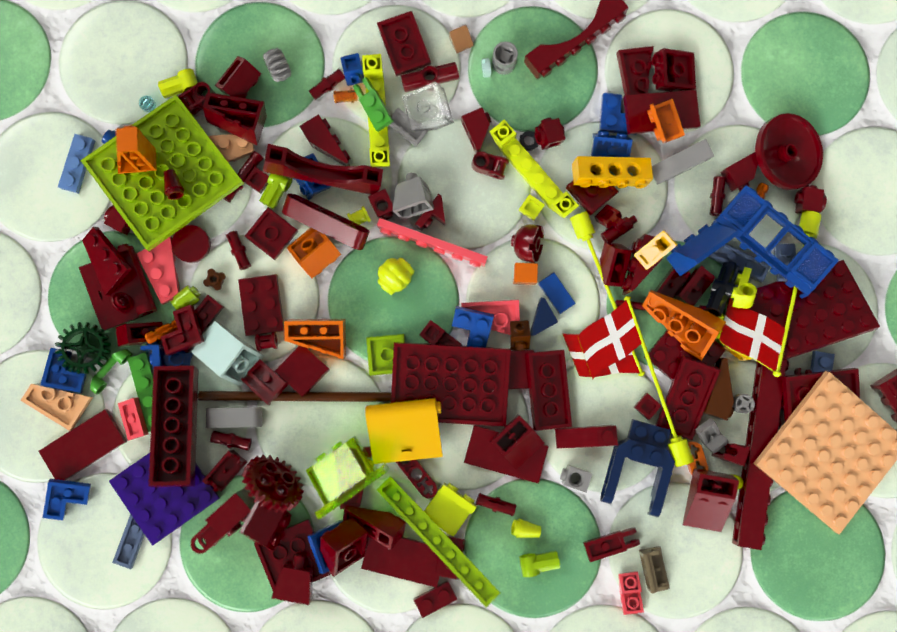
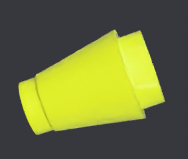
[511,518,541,538]

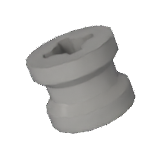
[732,394,755,414]

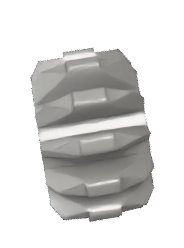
[263,48,291,82]

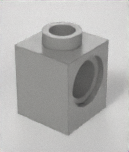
[560,465,592,493]

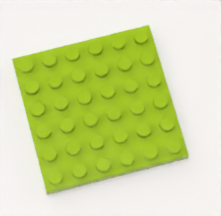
[81,95,244,251]

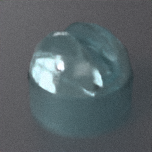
[139,96,156,112]

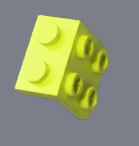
[424,483,476,536]

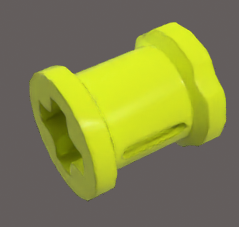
[347,206,371,225]

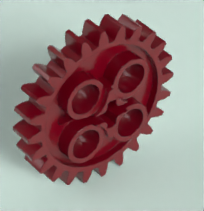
[242,455,304,513]

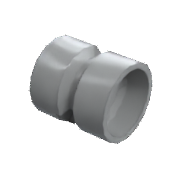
[492,41,518,75]

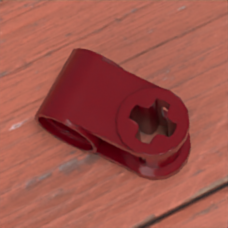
[178,82,215,116]
[471,152,509,180]

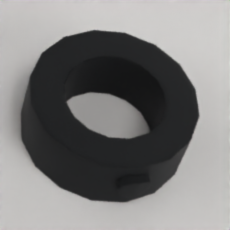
[520,131,538,151]

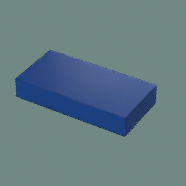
[538,273,576,315]

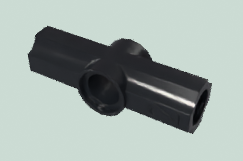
[705,261,740,317]

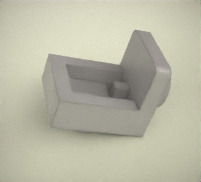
[695,418,728,453]

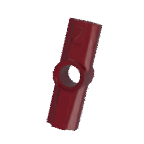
[401,62,459,92]

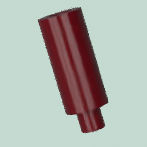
[600,215,637,243]

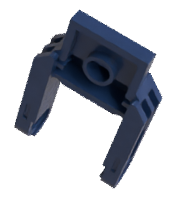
[600,419,675,517]

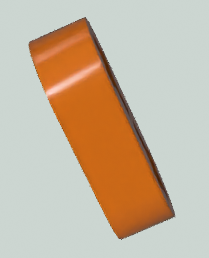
[687,441,708,475]

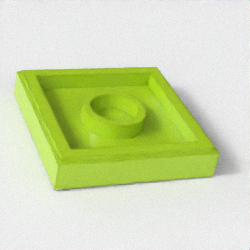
[366,334,405,376]

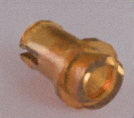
[333,88,358,103]

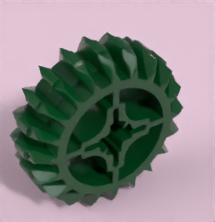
[55,322,111,374]

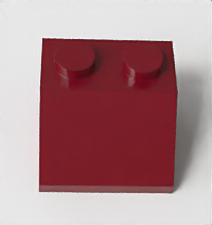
[239,501,292,551]
[320,517,368,577]

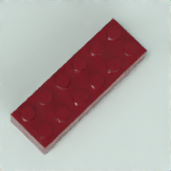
[149,365,198,487]

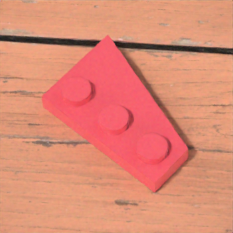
[136,236,180,305]

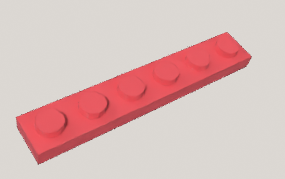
[377,218,488,268]

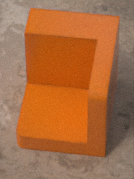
[513,263,538,285]

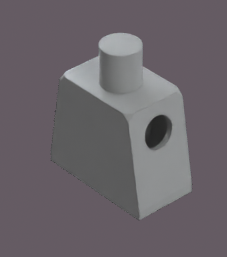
[393,173,434,220]

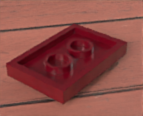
[377,11,431,77]
[238,274,284,337]

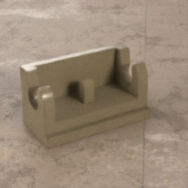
[639,546,670,594]

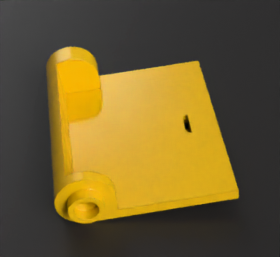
[365,398,443,464]

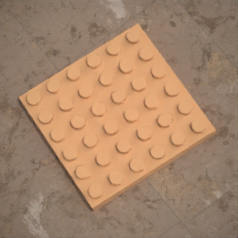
[754,371,897,535]

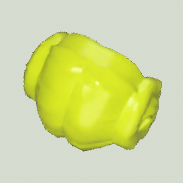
[377,258,415,295]

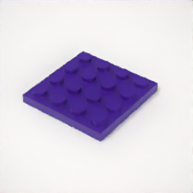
[109,453,220,546]

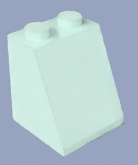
[191,321,264,386]

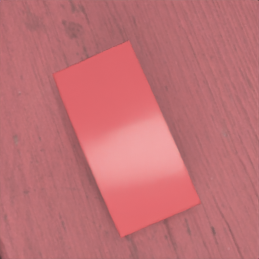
[618,572,644,615]

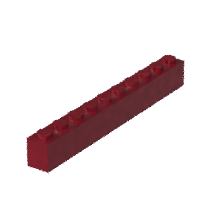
[732,359,789,550]

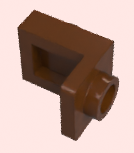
[510,320,531,351]

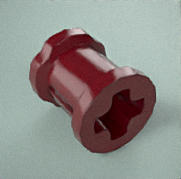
[255,332,278,352]

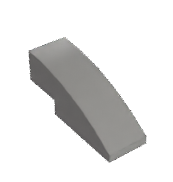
[652,139,714,185]

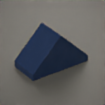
[530,297,558,336]

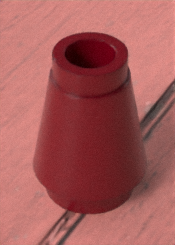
[163,169,184,200]

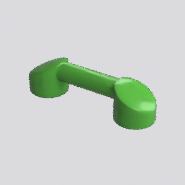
[90,349,132,395]

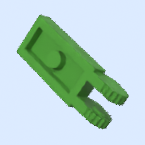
[353,77,394,132]

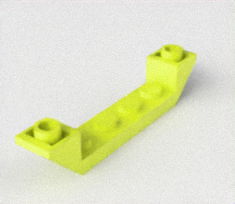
[362,54,390,167]
[490,119,579,218]

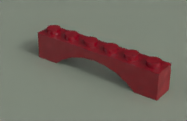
[524,0,629,79]
[263,144,383,195]

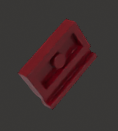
[241,359,288,405]

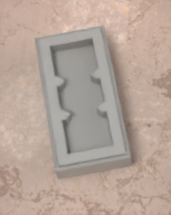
[389,108,428,147]

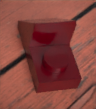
[415,194,445,231]

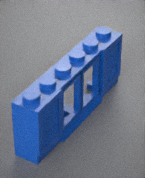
[711,185,839,299]

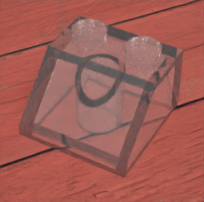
[402,82,454,132]

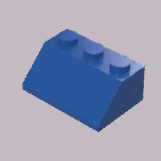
[666,223,739,276]

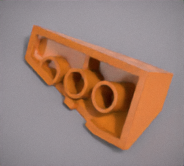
[642,290,726,361]

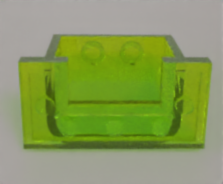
[306,436,389,520]

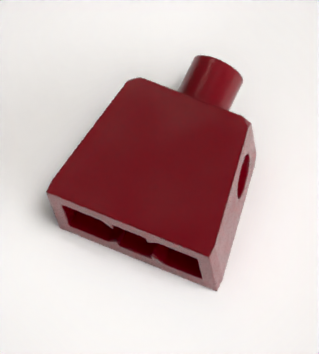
[271,554,313,605]

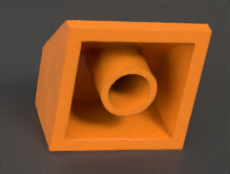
[287,228,341,278]

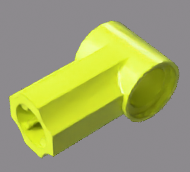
[158,69,198,98]

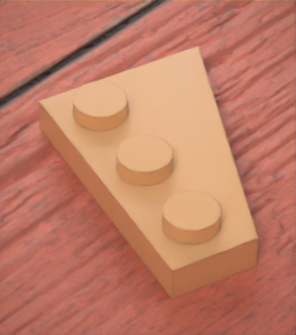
[20,384,93,431]

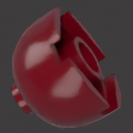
[511,224,544,263]

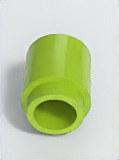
[171,285,201,310]

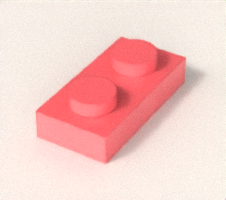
[118,397,148,441]

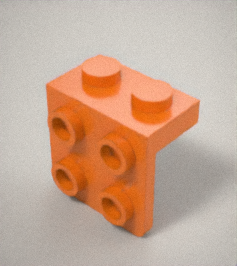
[647,99,685,144]

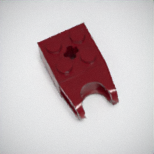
[190,489,255,554]

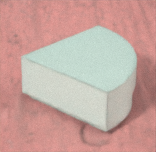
[481,58,491,78]

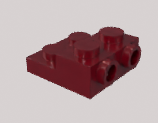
[651,48,696,92]

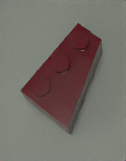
[203,93,267,146]

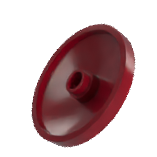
[755,113,823,190]

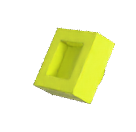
[518,194,545,221]

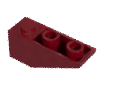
[299,114,351,166]

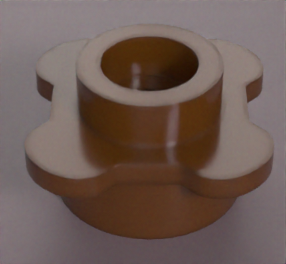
[203,269,226,290]

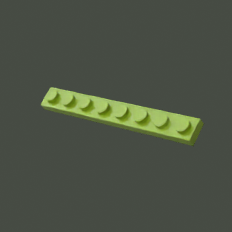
[377,476,501,608]

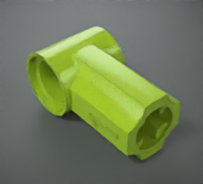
[259,174,293,209]
[519,551,560,577]

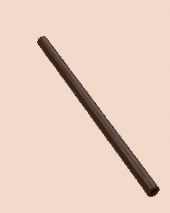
[198,391,391,402]

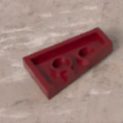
[82,227,132,295]

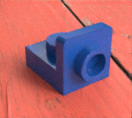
[340,53,364,86]
[140,341,166,368]

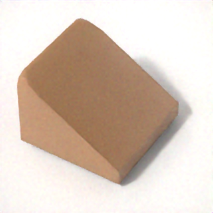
[449,25,474,53]

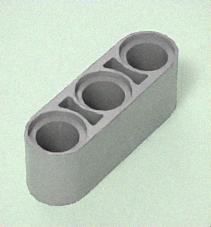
[206,407,262,428]

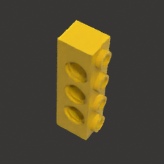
[572,156,653,188]

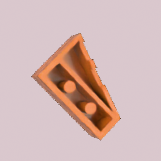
[116,125,157,174]
[284,319,346,360]

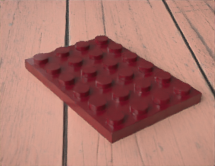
[748,260,880,361]
[391,342,511,426]

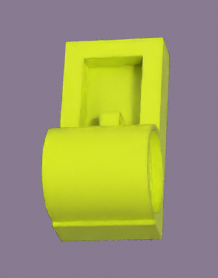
[731,267,757,309]

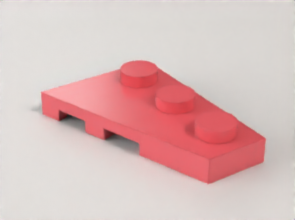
[461,300,520,335]

